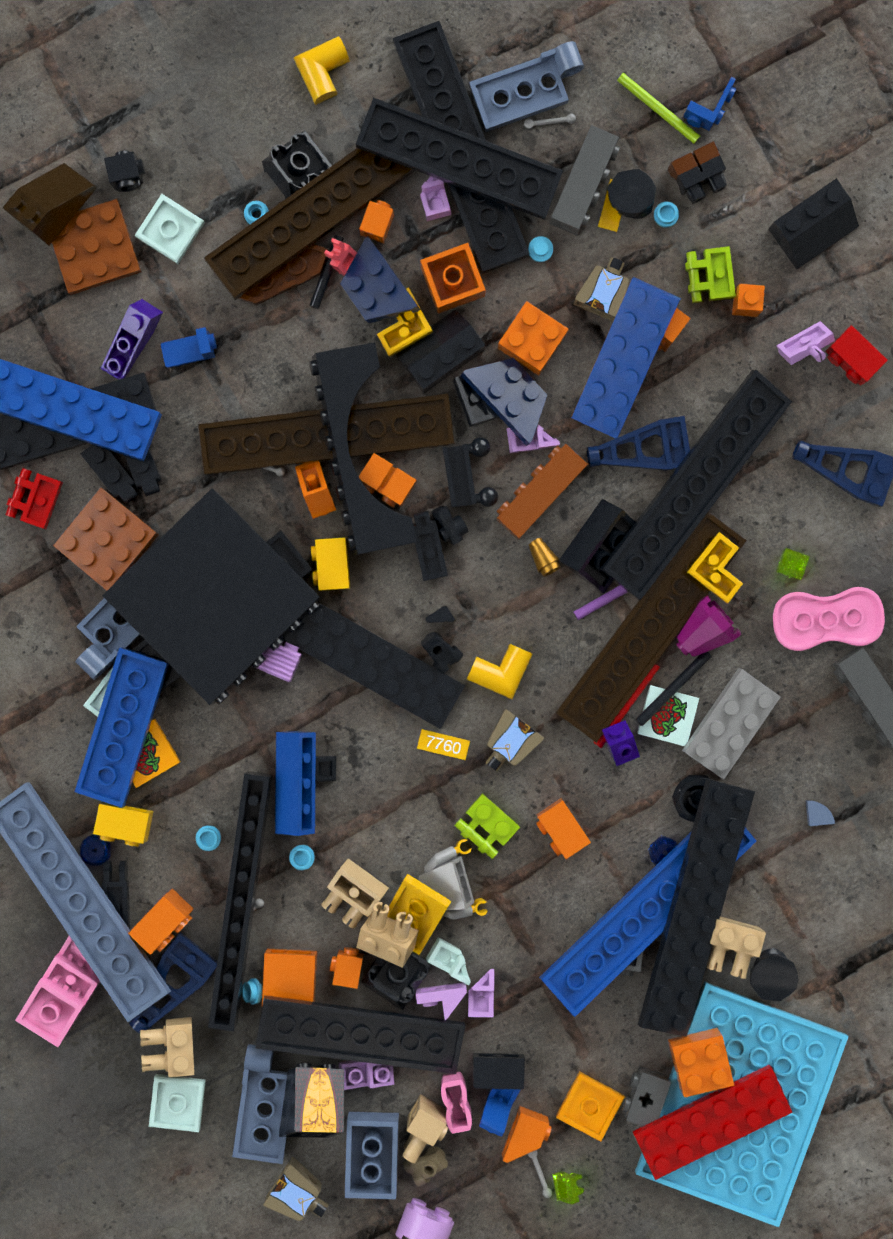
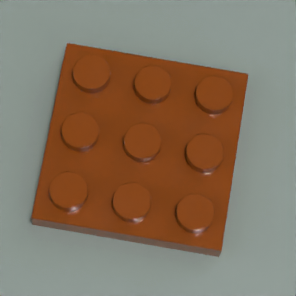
[52,199,142,295]
[53,488,159,591]

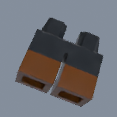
[667,141,727,204]

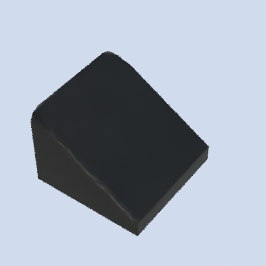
[425,605,456,623]
[315,756,336,782]

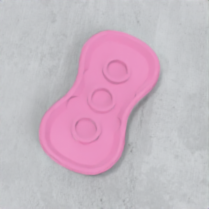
[773,587,885,651]

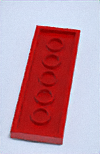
[632,1065,793,1180]

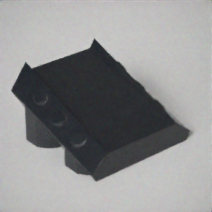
[262,131,332,199]
[361,952,432,1010]

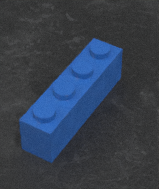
[275,731,316,836]

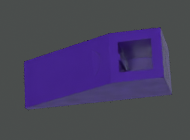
[101,299,163,380]

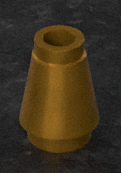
[528,538,561,577]

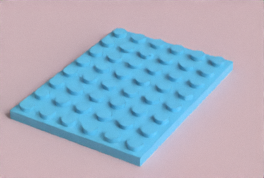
[635,981,849,1227]

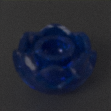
[80,834,111,866]
[649,836,678,865]

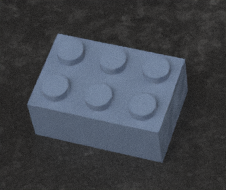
[345,1112,399,1199]

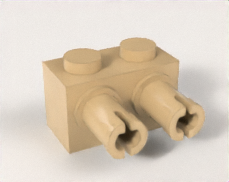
[322,859,389,928]
[356,902,419,968]
[706,916,766,979]
[140,1017,194,1077]
[403,1094,448,1163]

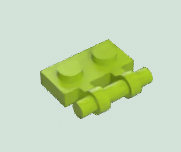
[685,246,736,303]
[454,793,520,859]

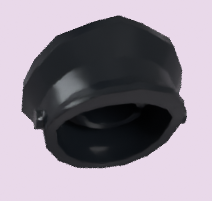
[607,169,656,219]
[672,775,710,823]
[750,948,798,1001]

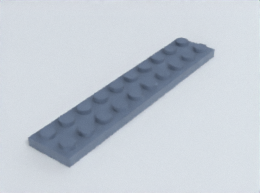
[0,782,171,1022]

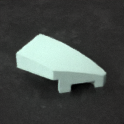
[426,937,471,985]

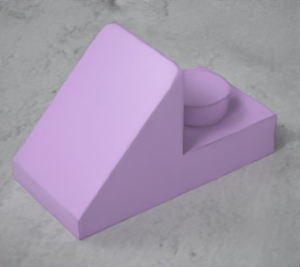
[416,982,467,1021]

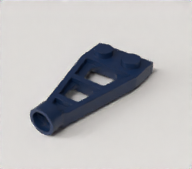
[586,416,690,470]
[792,440,893,507]
[129,932,218,1034]

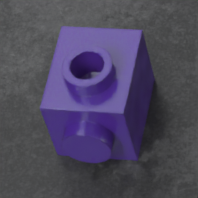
[602,721,640,766]

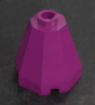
[676,594,741,657]

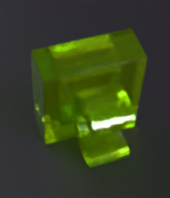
[776,548,810,580]
[553,1171,584,1205]

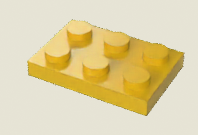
[387,874,451,955]

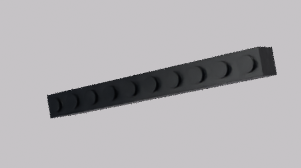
[208,771,273,1031]

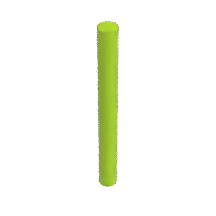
[617,73,700,144]

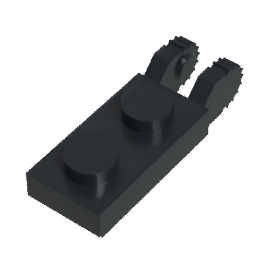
[102,861,130,929]

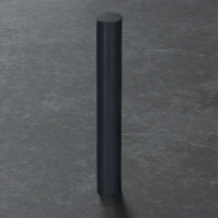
[309,235,344,309]

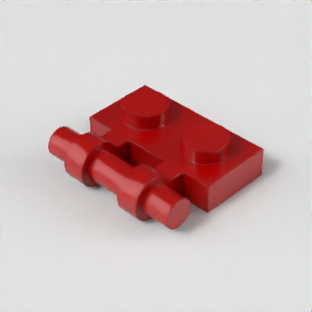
[5,468,63,529]

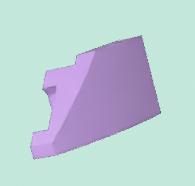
[420,176,451,221]
[507,425,560,453]
[468,969,494,1017]

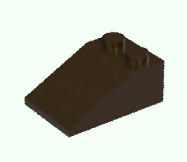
[3,163,97,246]

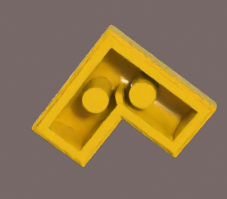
[294,36,350,105]
[377,287,433,357]
[687,532,743,604]
[467,644,533,700]

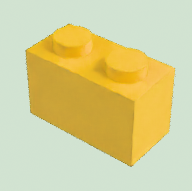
[311,538,350,591]
[93,802,154,847]

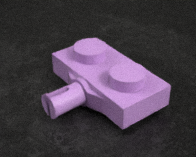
[777,321,835,365]

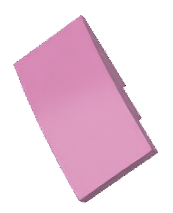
[15,936,100,1047]

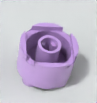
[395,1198,454,1239]

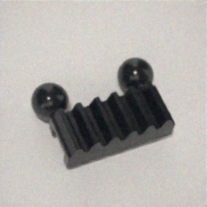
[442,437,498,508]

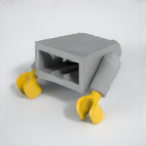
[418,839,488,920]

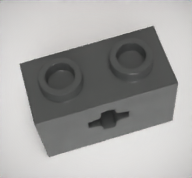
[621,1066,671,1126]

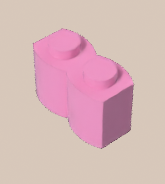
[441,1072,472,1134]

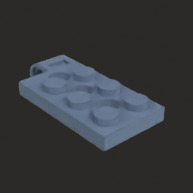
[469,41,584,132]
[75,598,140,680]
[232,1044,288,1164]

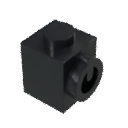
[104,150,146,192]

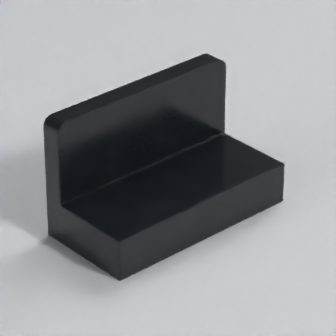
[473,1053,525,1090]

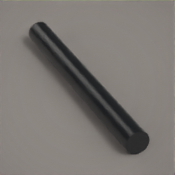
[635,652,712,726]

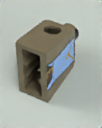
[573,258,629,322]
[485,708,544,772]
[263,1156,328,1221]

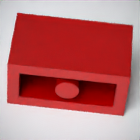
[825,325,888,386]

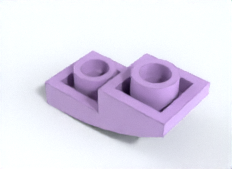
[339,1061,394,1090]

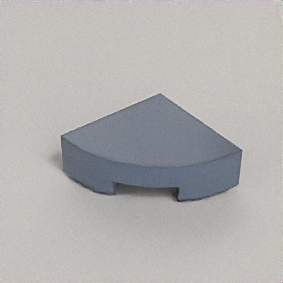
[806,800,835,826]

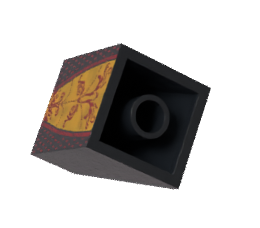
[279,1063,344,1138]

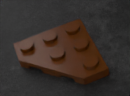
[238,244,329,305]

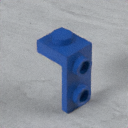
[683,77,736,131]
[161,327,217,368]
[479,1089,520,1137]

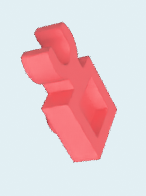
[324,238,357,276]

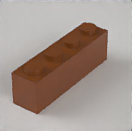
[496,444,588,540]

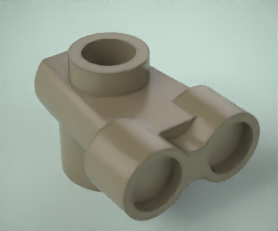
[403,1146,448,1186]

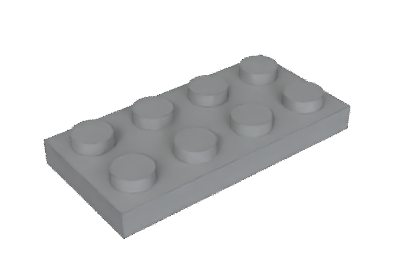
[682,668,780,780]

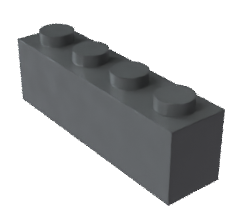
[550,125,620,236]
[832,648,893,749]

